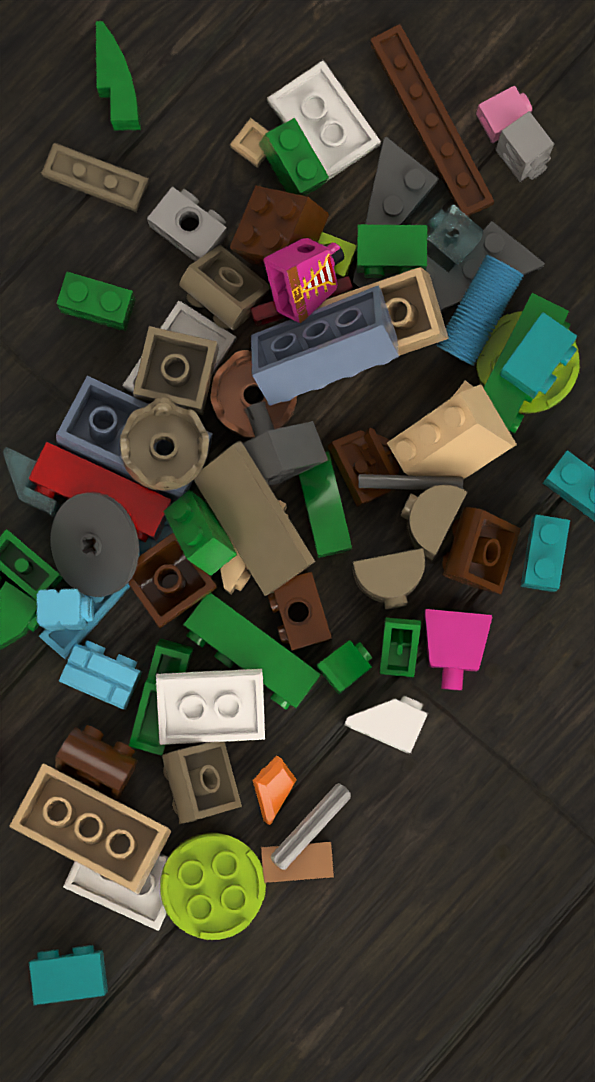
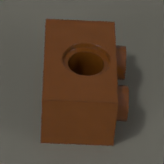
[268,571,332,652]

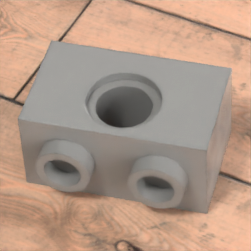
[147,186,228,261]

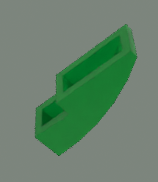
[96,21,141,130]
[299,451,352,558]
[129,638,194,756]

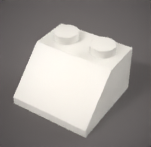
[344,696,428,753]

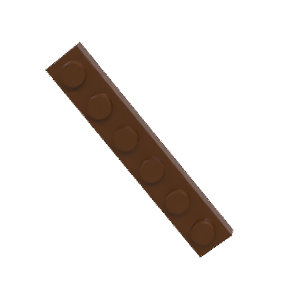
[370,24,494,220]

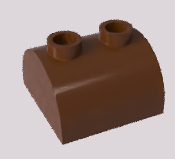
[442,507,521,594]
[128,532,218,628]
[55,725,138,802]

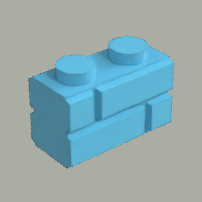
[37,589,94,631]
[59,640,142,710]

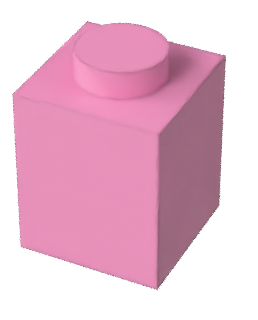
[476,86,532,143]

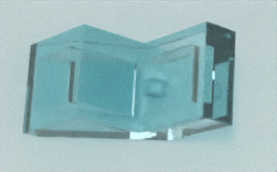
[3,447,60,517]

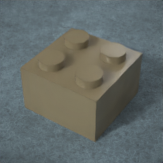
[133,326,219,415]

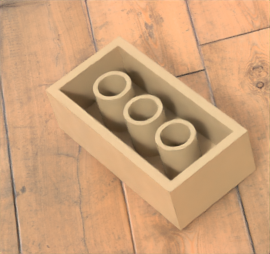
[317,267,449,356]
[9,763,172,894]

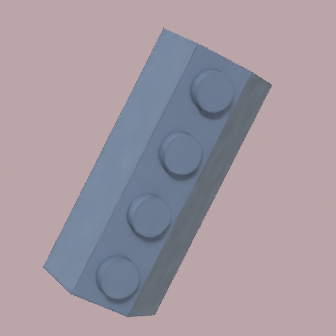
[251,285,399,406]

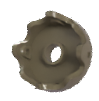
[120,398,209,491]

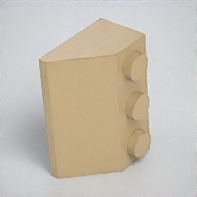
[387,384,517,480]

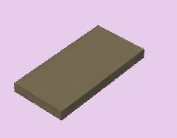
[194,441,315,596]

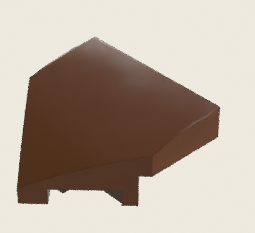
[328,428,400,507]

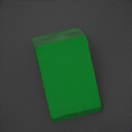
[380,618,421,677]

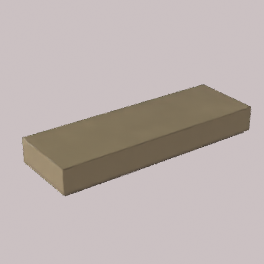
[41,143,149,212]

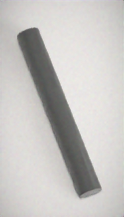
[359,474,463,490]

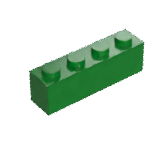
[484,293,571,433]
[184,593,321,710]

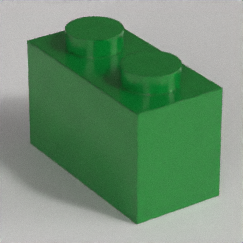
[259,118,329,196]
[357,224,427,279]
[57,272,136,331]
[163,490,237,576]
[0,529,64,601]

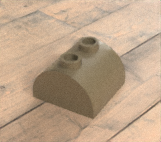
[179,245,271,330]
[401,485,467,561]
[352,548,425,610]
[162,741,242,824]

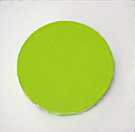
[476,311,580,413]
[160,833,266,940]

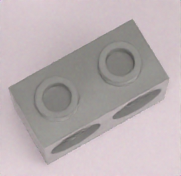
[496,111,554,182]

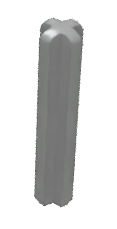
[271,783,351,870]

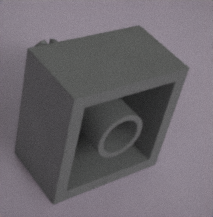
[243,401,328,486]

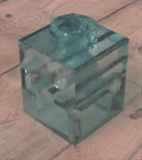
[427,204,484,265]

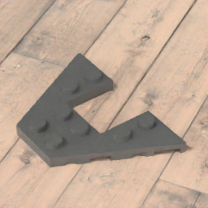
[352,137,545,312]

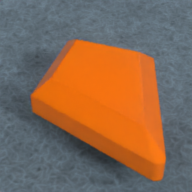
[253,755,297,825]

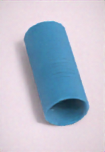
[436,255,524,366]

